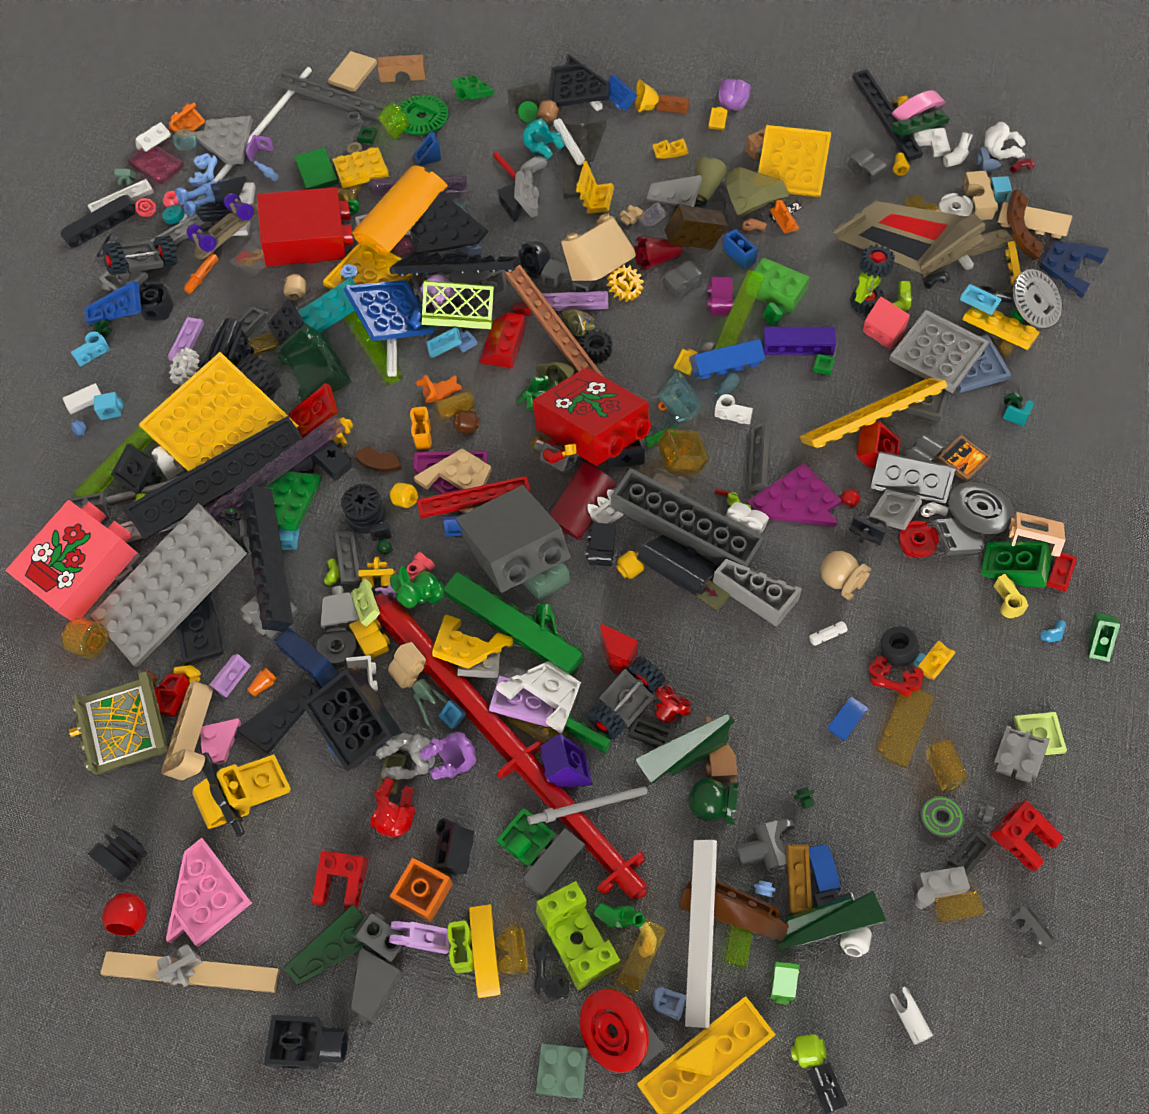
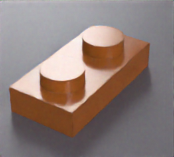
[657,95,690,114]

